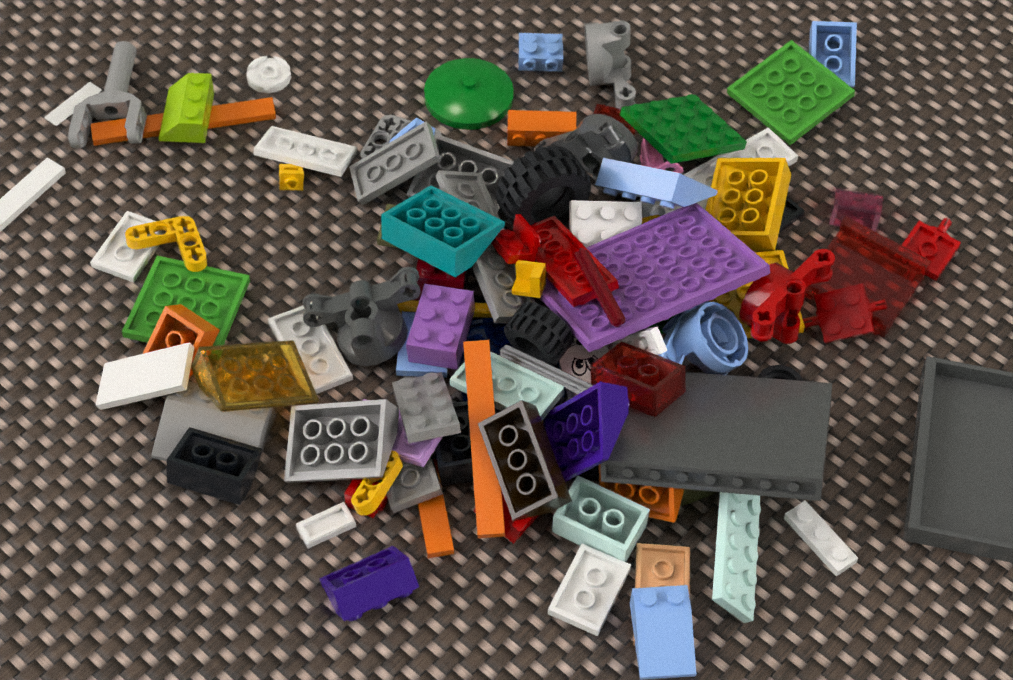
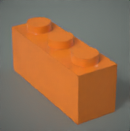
[507,110,577,146]

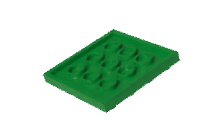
[620,94,747,164]

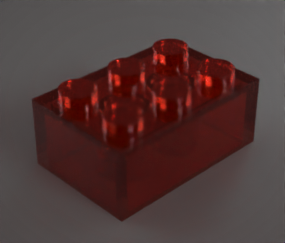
[590,341,686,417]

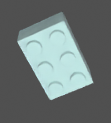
[552,476,650,562]

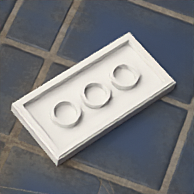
[254,126,357,177]
[268,302,353,398]
[95,342,194,410]

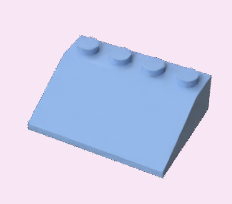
[595,158,718,209]

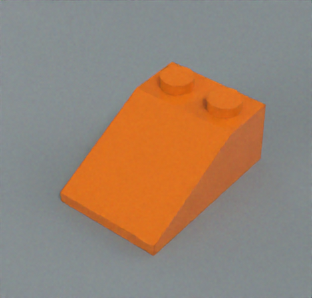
[143,304,220,379]

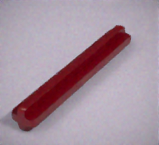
[574,248,626,328]

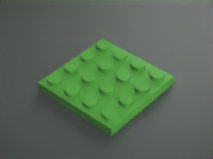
[727,40,855,146]
[122,255,250,358]

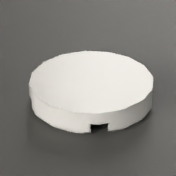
[246,56,291,93]

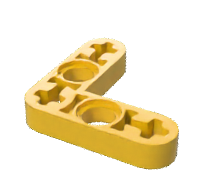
[125,216,207,272]
[351,450,403,516]

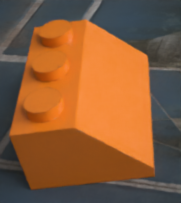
[599,464,684,523]

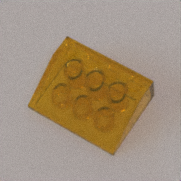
[191,340,319,412]

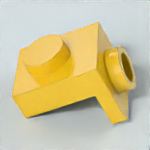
[279,164,304,191]

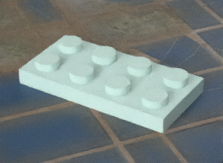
[449,352,565,421]

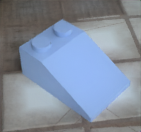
[809,21,857,87]
[630,585,696,680]

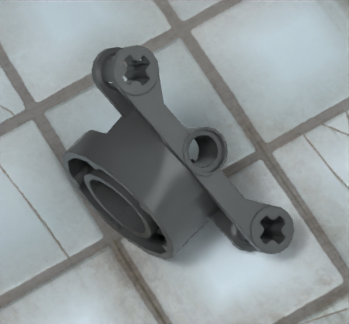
[534,114,638,190]
[303,267,421,366]

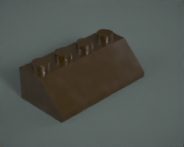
[478,400,572,521]

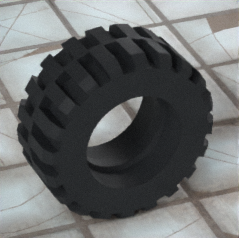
[496,145,591,227]

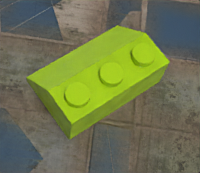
[159,73,214,143]

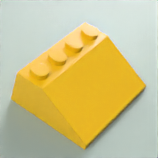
[705,158,791,252]

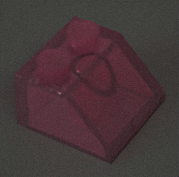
[829,186,883,232]

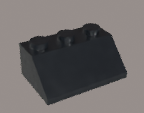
[167,427,262,505]

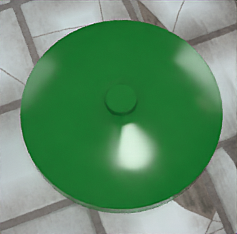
[424,58,514,130]

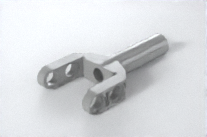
[68,41,147,148]

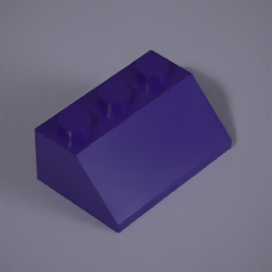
[319,546,419,621]

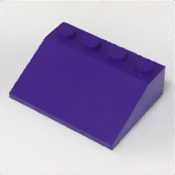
[543,382,629,482]

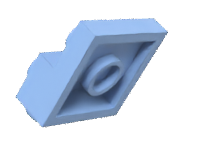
[518,33,563,72]

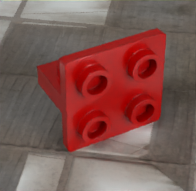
[491,214,540,264]

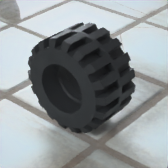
[504,302,574,366]

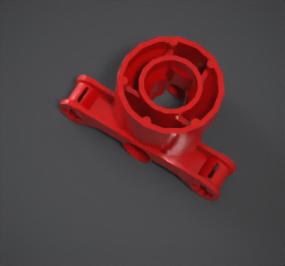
[739,249,835,344]

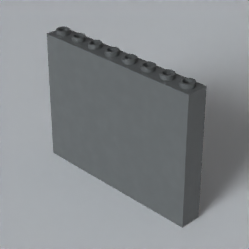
[903,356,1013,563]
[600,368,832,501]

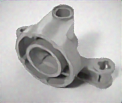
[584,20,636,113]

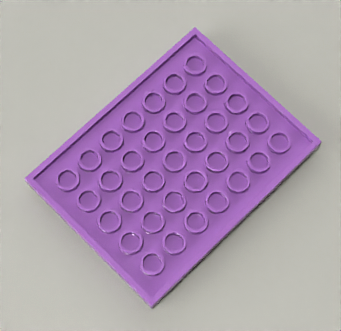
[541,203,770,352]

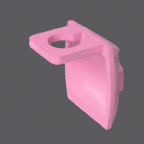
[639,138,683,174]

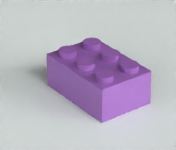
[406,284,475,370]

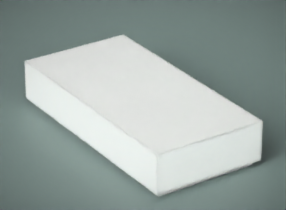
[296,502,356,549]

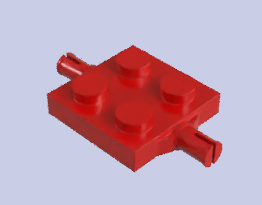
[894,218,961,282]
[803,283,887,344]

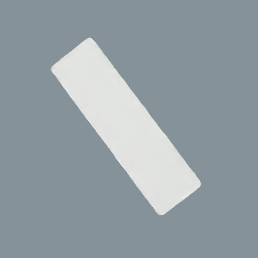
[45,82,102,126]

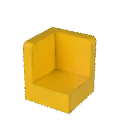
[511,260,546,298]

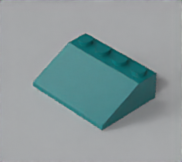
[381,185,505,277]

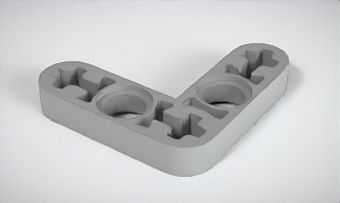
[360,115,442,159]

